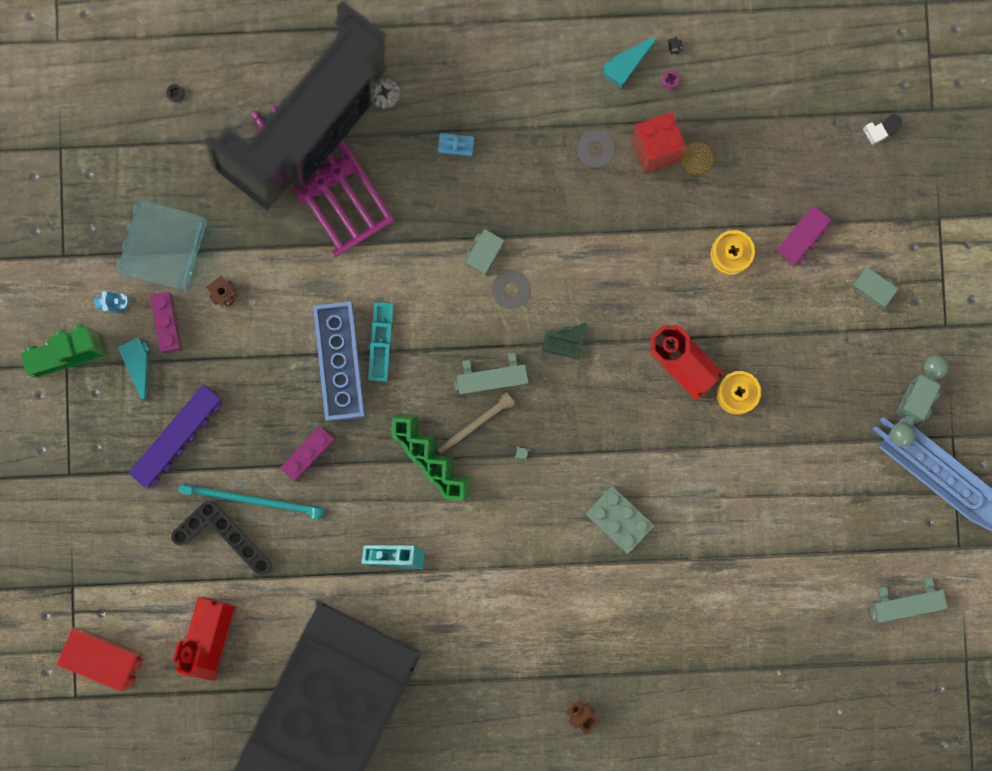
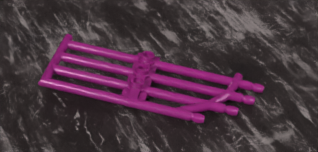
[251,105,395,257]

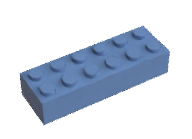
[313,301,365,422]

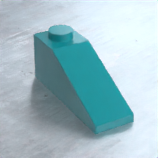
[602,37,655,89]
[118,337,150,400]
[361,545,425,569]

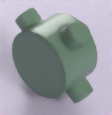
[514,446,530,461]

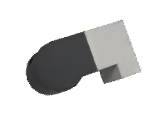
[863,114,902,145]

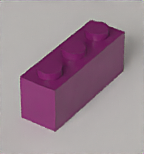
[775,205,831,266]
[150,292,183,354]
[280,426,335,482]

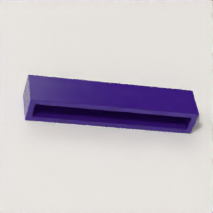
[128,385,223,489]

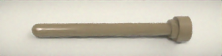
[437,392,516,454]

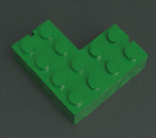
[20,324,108,379]

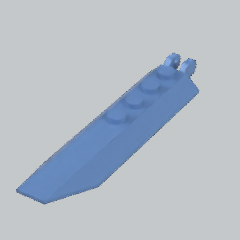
[872,417,992,531]

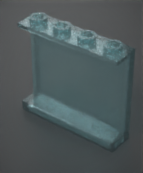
[116,199,207,292]

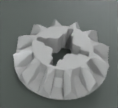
[373,78,400,108]

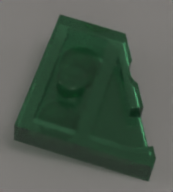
[542,323,588,360]

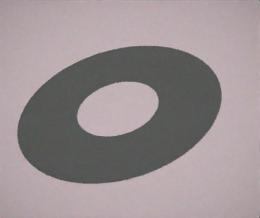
[577,130,615,168]
[492,271,530,309]

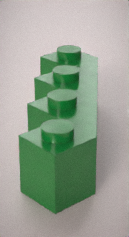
[392,413,471,501]

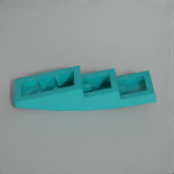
[368,301,394,382]

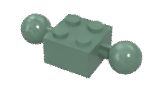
[890,355,949,447]

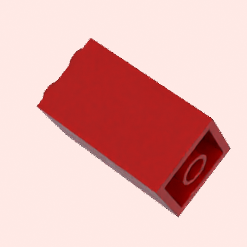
[631,112,686,174]
[56,627,144,692]

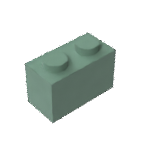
[464,229,504,276]
[851,267,898,310]

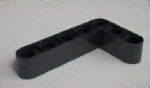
[171,501,272,575]

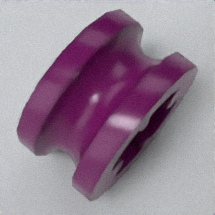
[662,71,680,89]

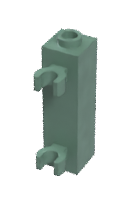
[454,353,528,396]
[870,578,948,623]

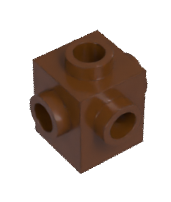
[206,275,237,307]
[566,699,600,735]

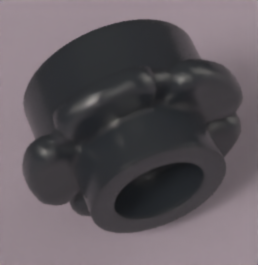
[668,36,683,55]

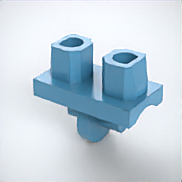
[438,133,474,157]
[94,291,129,314]

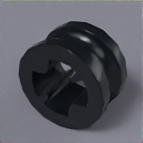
[166,84,185,102]

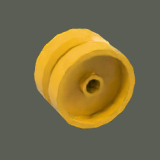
[710,230,755,275]
[716,371,761,415]

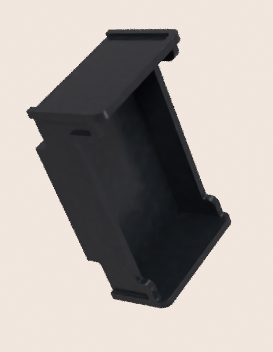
[204,1,387,212]
[233,599,423,771]

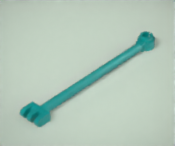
[178,483,325,520]

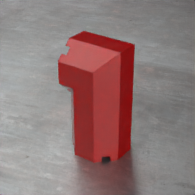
[649,325,724,401]
[173,596,237,681]

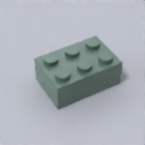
[585,486,654,554]

